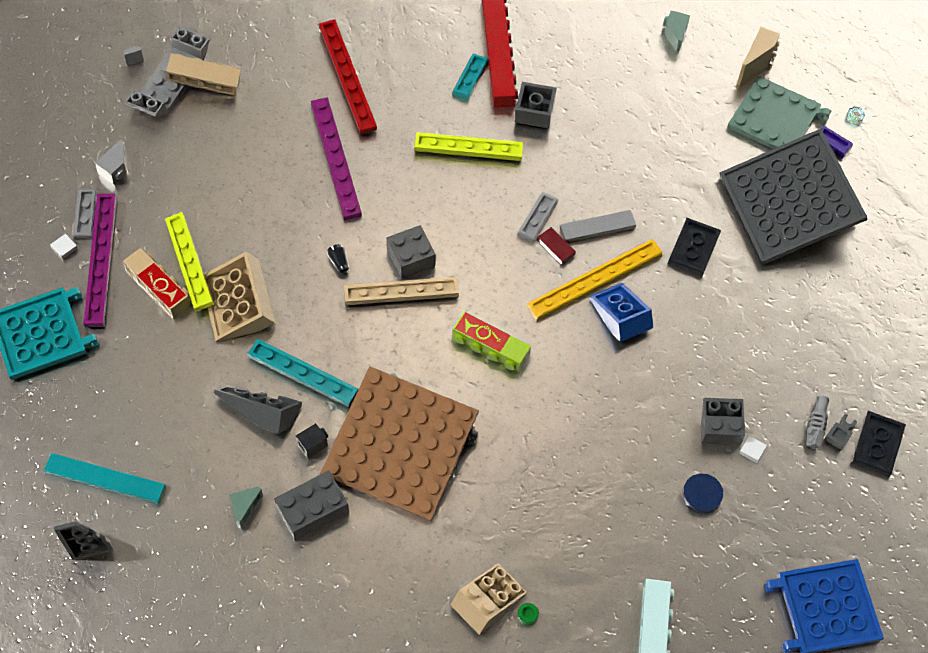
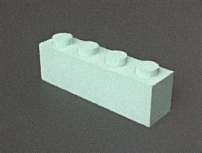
[638,579,674,653]

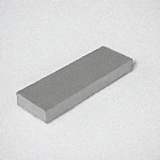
[73,189,98,239]
[517,192,559,243]

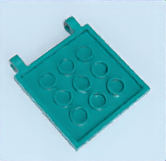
[0,287,99,380]

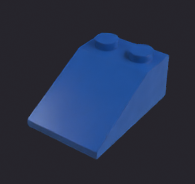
[590,283,653,342]

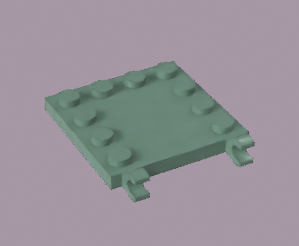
[727,75,832,149]

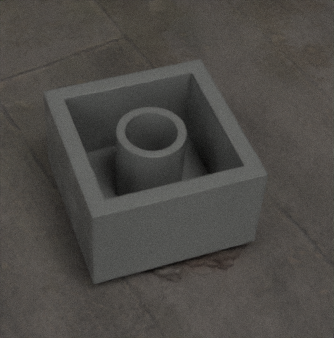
[514,81,557,128]
[386,225,436,278]

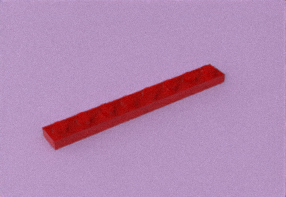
[319,19,377,135]

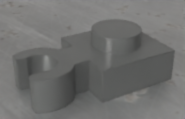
[825,414,857,450]

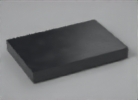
[668,218,721,277]
[851,411,906,477]

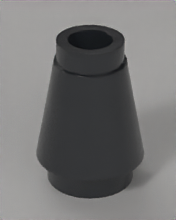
[327,244,349,273]

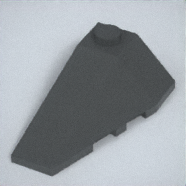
[214,385,302,434]
[54,521,114,560]

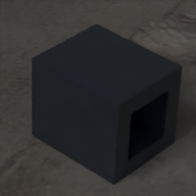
[296,423,329,458]

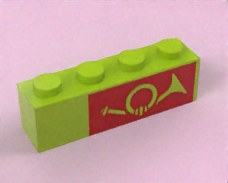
[452,312,531,372]

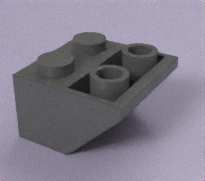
[701,398,745,445]

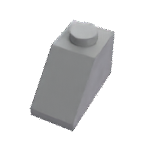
[95,140,127,184]

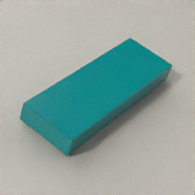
[452,53,489,100]

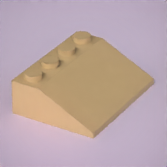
[204,252,275,342]

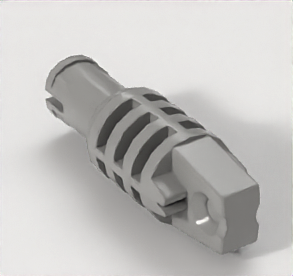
[806,395,829,449]

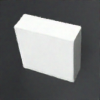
[50,234,78,260]
[739,436,767,463]

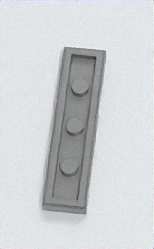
[560,210,636,242]

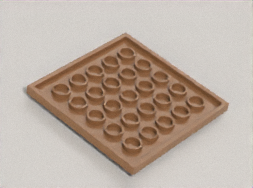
[320,366,479,521]

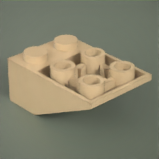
[450,563,527,635]

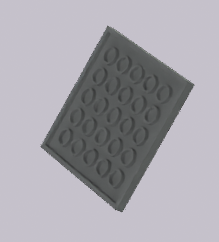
[719,128,868,264]

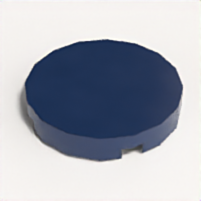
[683,473,723,513]

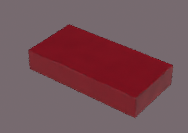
[537,227,576,265]

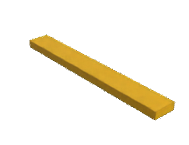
[527,239,663,320]

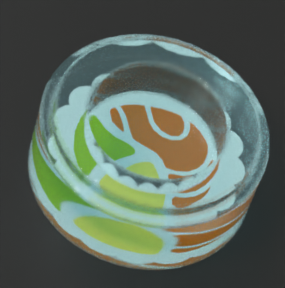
[846,106,865,124]

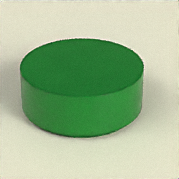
[518,603,539,625]

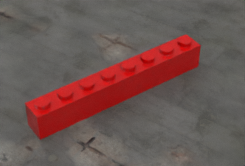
[482,0,518,108]

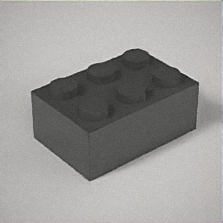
[274,470,349,541]

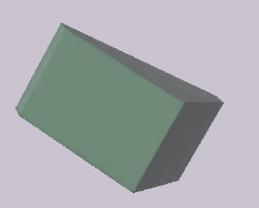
[229,487,263,530]

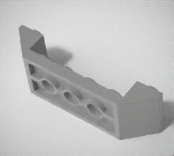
[125,26,210,117]

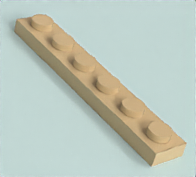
[344,277,459,305]

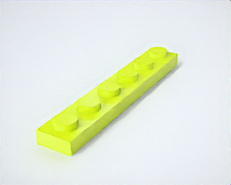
[414,132,523,161]
[165,212,214,312]

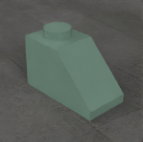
[663,10,690,52]

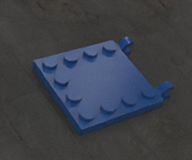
[764,559,884,653]

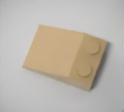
[736,27,781,87]

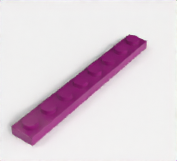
[311,97,362,220]
[83,194,117,327]

